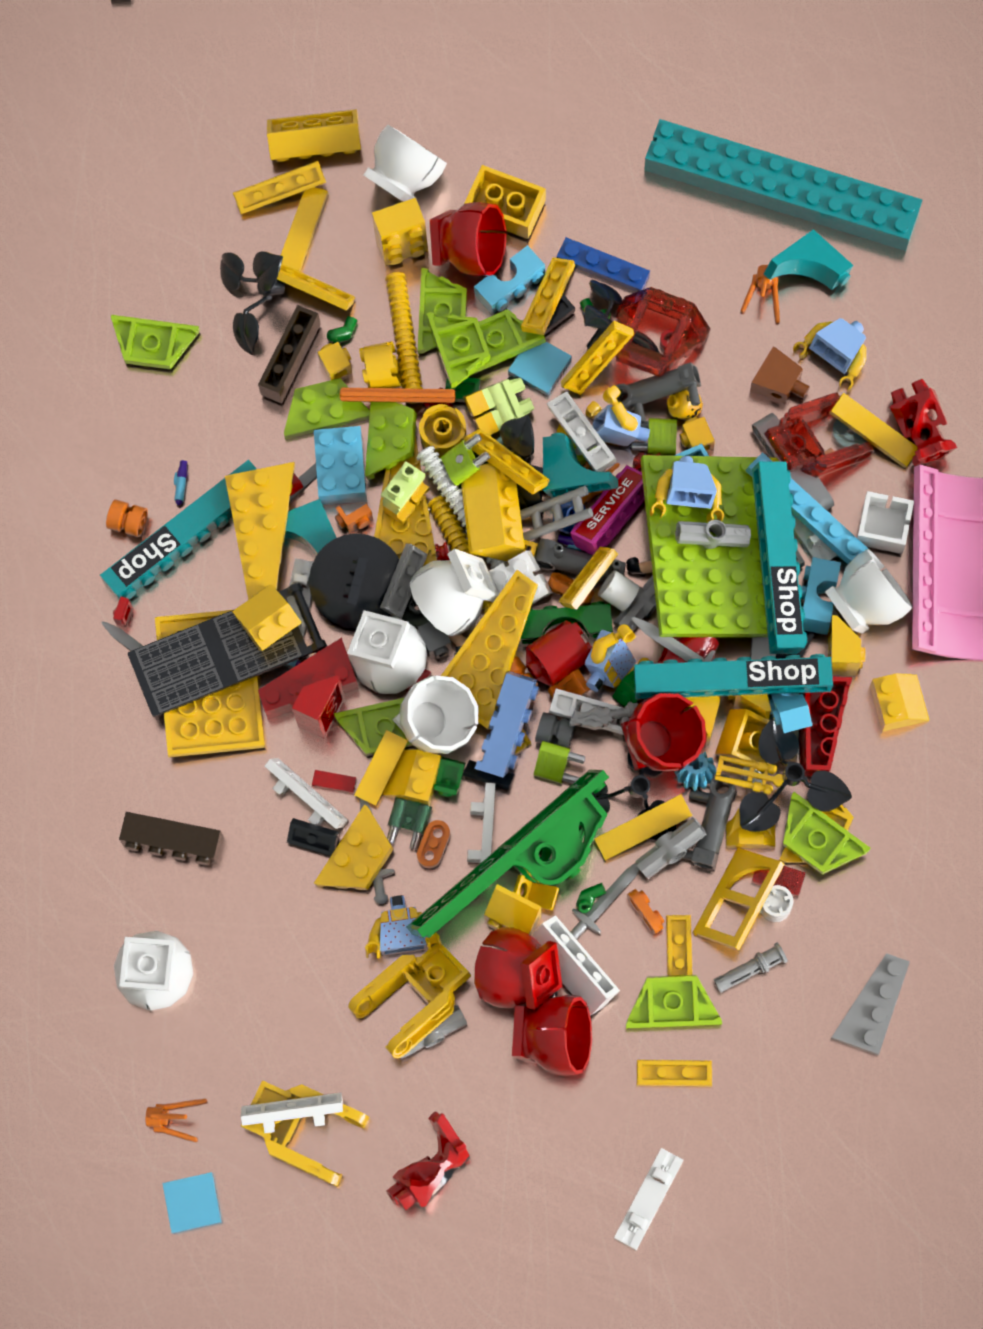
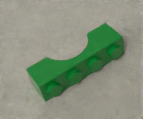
[518,601,613,646]

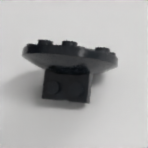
[309,533,399,629]

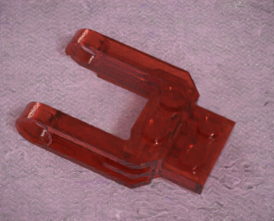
[764,392,875,478]

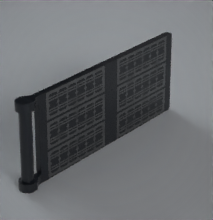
[128,583,327,717]

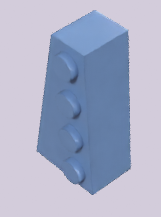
[475,671,539,778]

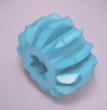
[674,751,716,792]

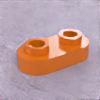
[548,572,594,605]
[417,820,450,868]
[627,889,664,934]

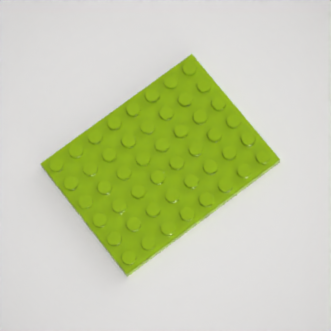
[641,455,779,637]

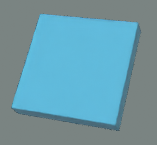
[508,342,572,396]
[162,1172,222,1234]

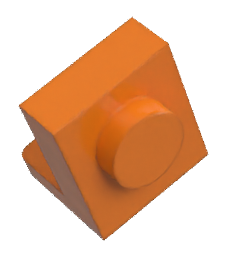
[335,504,373,533]
[548,669,591,699]

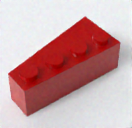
[258,637,359,719]
[799,676,852,777]

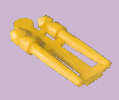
[715,755,784,795]

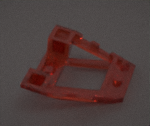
[616,287,711,377]

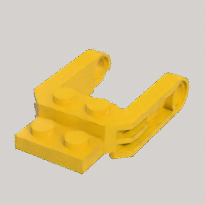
[348,943,471,1058]
[241,1080,370,1186]

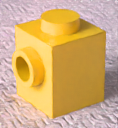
[318,342,352,380]
[679,417,715,452]

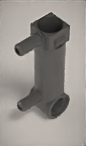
[616,362,701,424]
[534,539,626,582]
[683,774,737,870]

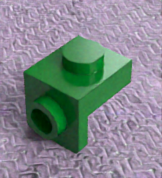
[446,378,481,403]
[612,670,640,707]
[433,757,466,797]

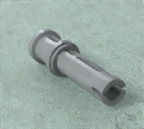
[713,942,788,993]

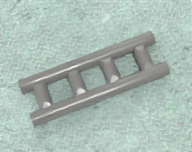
[520,486,593,541]

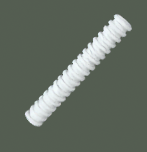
[416,446,507,569]

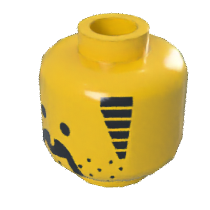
[667,390,703,420]

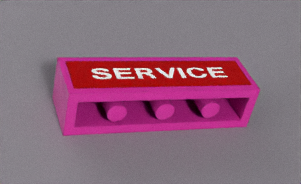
[570,465,645,555]

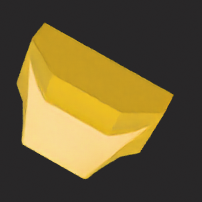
[726,808,775,849]

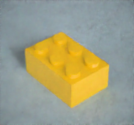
[464,165,546,239]
[372,198,428,266]

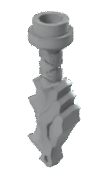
[569,702,638,730]

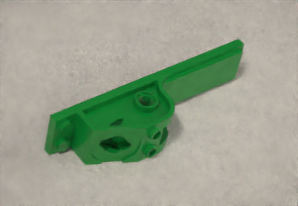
[406,769,609,938]

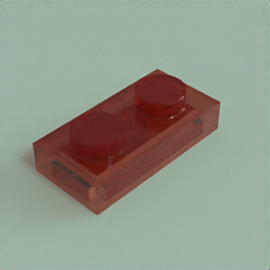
[751,866,806,897]

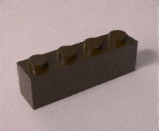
[258,305,321,403]
[119,812,223,865]

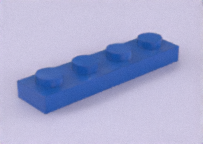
[556,237,650,294]

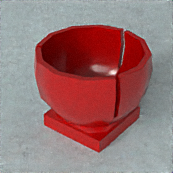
[429,202,507,276]
[621,693,706,771]
[474,927,562,1010]
[512,995,592,1076]

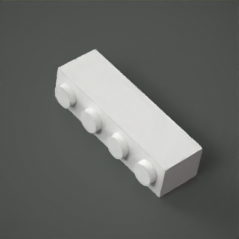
[531,916,620,1016]

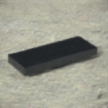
[463,760,515,790]

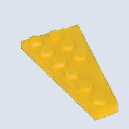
[374,436,437,566]
[225,462,295,600]
[441,570,538,730]

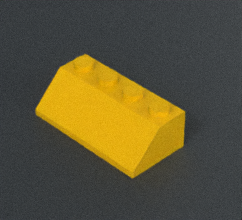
[267,109,361,162]
[461,463,525,562]

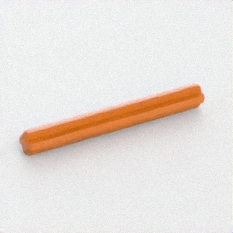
[340,387,456,403]

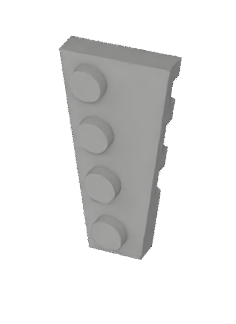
[831,953,910,1056]

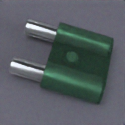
[387,797,432,850]

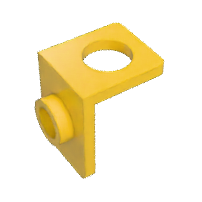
[513,874,559,911]

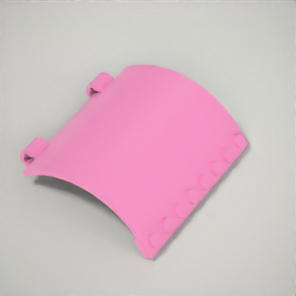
[912,465,983,660]

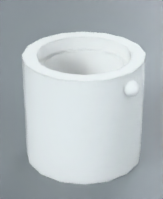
[598,570,639,612]
[759,885,793,922]

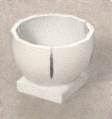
[364,125,447,202]
[410,549,499,636]
[825,549,912,634]
[347,610,427,694]
[392,676,478,754]
[114,931,193,1010]

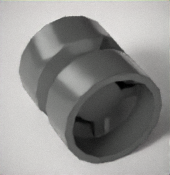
[535,712,576,748]

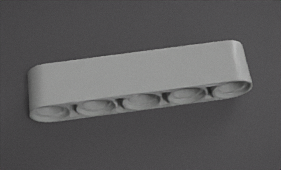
[751,413,834,510]

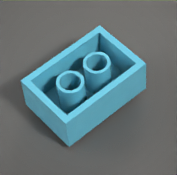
[314,426,367,506]

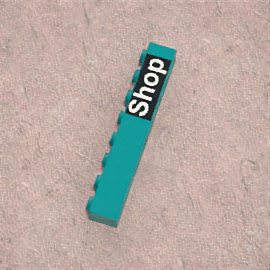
[100,459,257,600]
[752,461,807,654]
[634,654,833,699]

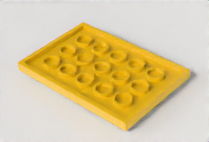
[155,610,265,757]

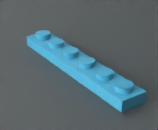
[746,452,868,564]

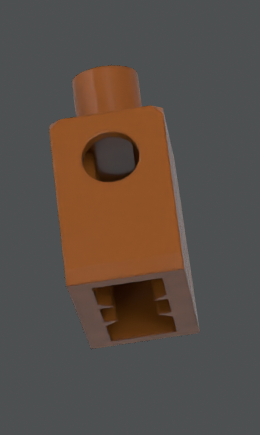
[750,346,810,403]

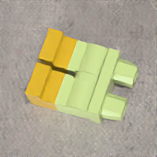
[463,378,535,435]
[381,462,430,525]

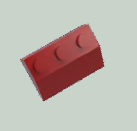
[291,675,345,739]

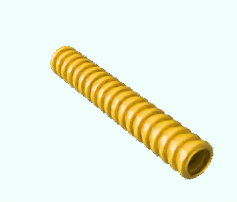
[385,272,423,404]
[428,495,493,614]

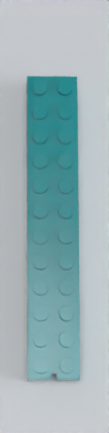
[644,119,923,251]

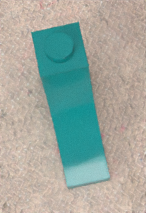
[763,229,854,290]
[543,433,618,498]
[284,499,337,556]

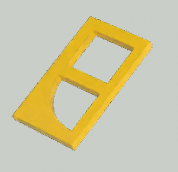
[692,848,784,950]

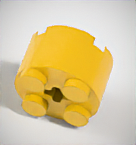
[359,341,402,388]
[419,404,467,458]

